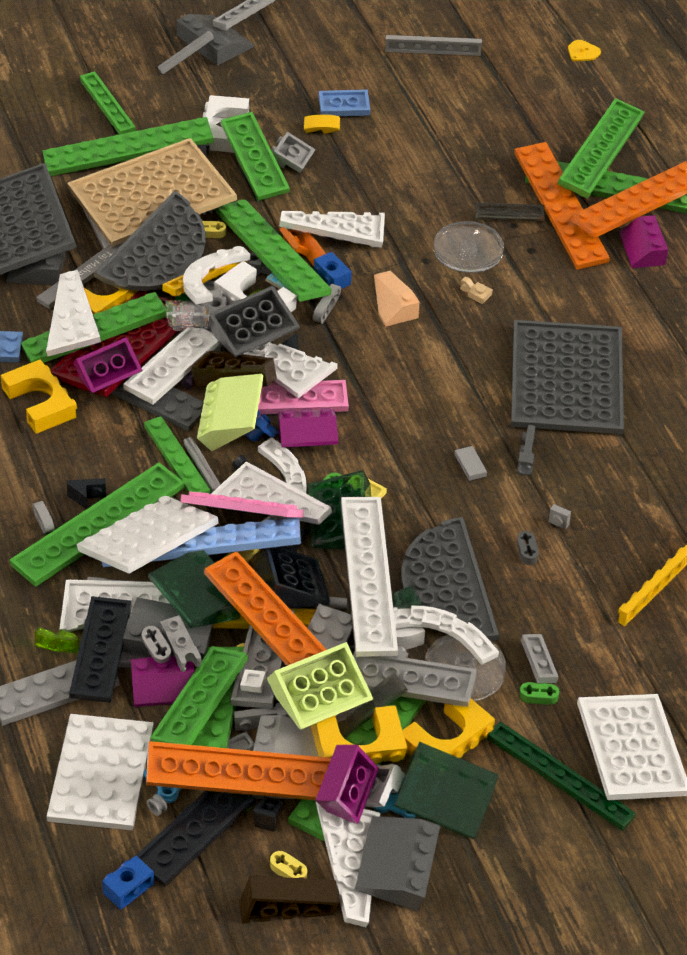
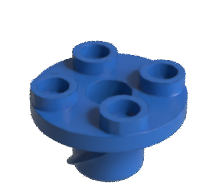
[244,410,279,442]

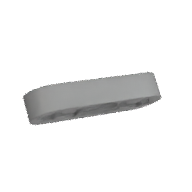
[313,284,341,324]

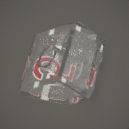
[165,300,209,331]

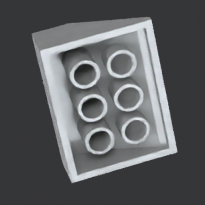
[253,715,319,799]

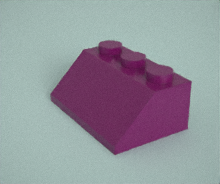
[619,215,668,268]
[73,337,143,393]
[278,408,338,447]
[131,656,195,707]
[315,745,379,824]

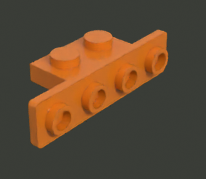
[279,227,326,266]

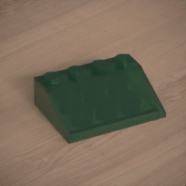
[308,470,372,549]
[148,550,241,628]
[394,742,499,839]

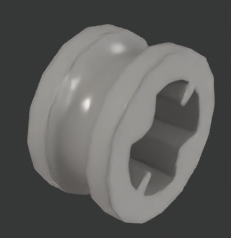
[147,794,167,816]

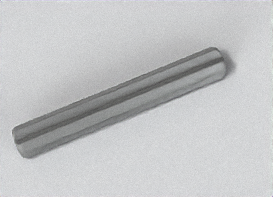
[158,31,214,74]
[184,437,221,492]

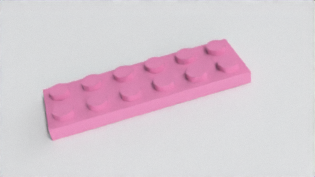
[258,380,349,414]
[181,491,304,518]

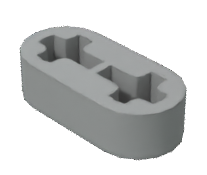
[32,501,54,534]
[142,626,171,663]

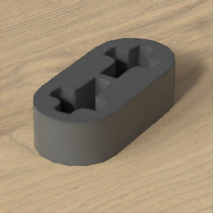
[517,531,539,565]

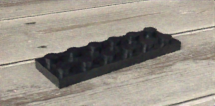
[69,596,132,703]
[134,790,255,887]

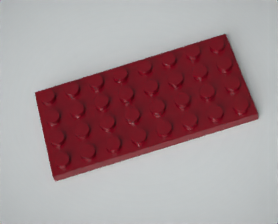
[50,291,196,397]

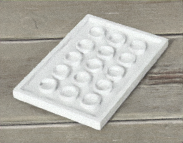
[77,496,219,574]
[577,694,687,800]
[47,714,154,831]

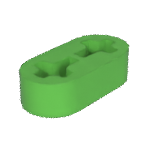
[519,682,559,705]

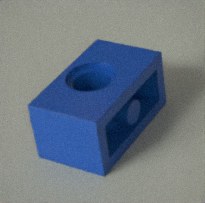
[313,252,352,289]
[102,856,154,910]

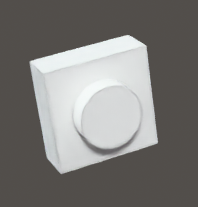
[240,669,266,693]

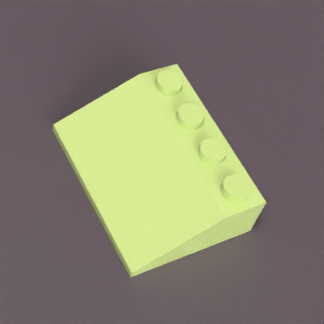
[197,374,263,451]
[267,642,373,730]

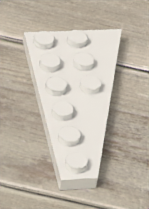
[279,211,385,248]
[46,270,101,356]
[244,342,338,398]
[211,462,332,524]
[59,580,187,634]
[316,802,380,927]

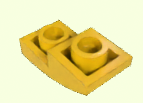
[304,115,340,134]

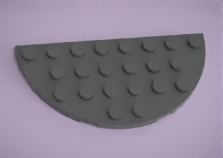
[94,191,205,291]
[401,517,499,641]

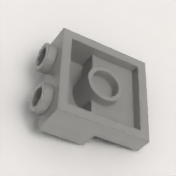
[271,132,316,173]
[365,764,405,807]

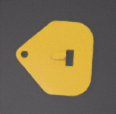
[568,40,601,61]

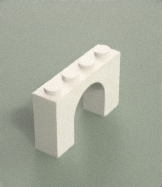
[203,95,249,153]
[214,261,297,312]

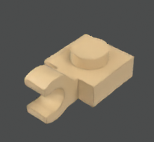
[460,277,493,304]

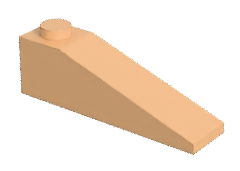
[374,271,420,327]

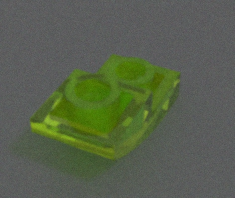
[34,627,79,653]

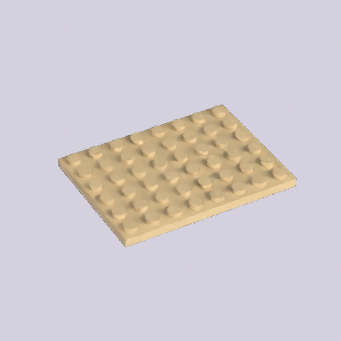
[67,138,237,247]

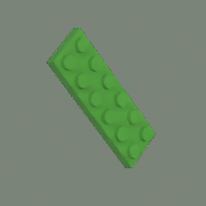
[221,112,290,201]
[150,646,249,745]

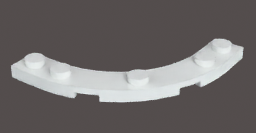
[183,246,250,304]
[258,438,307,522]
[393,606,499,665]

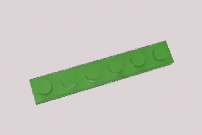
[80,71,136,135]
[144,416,210,495]

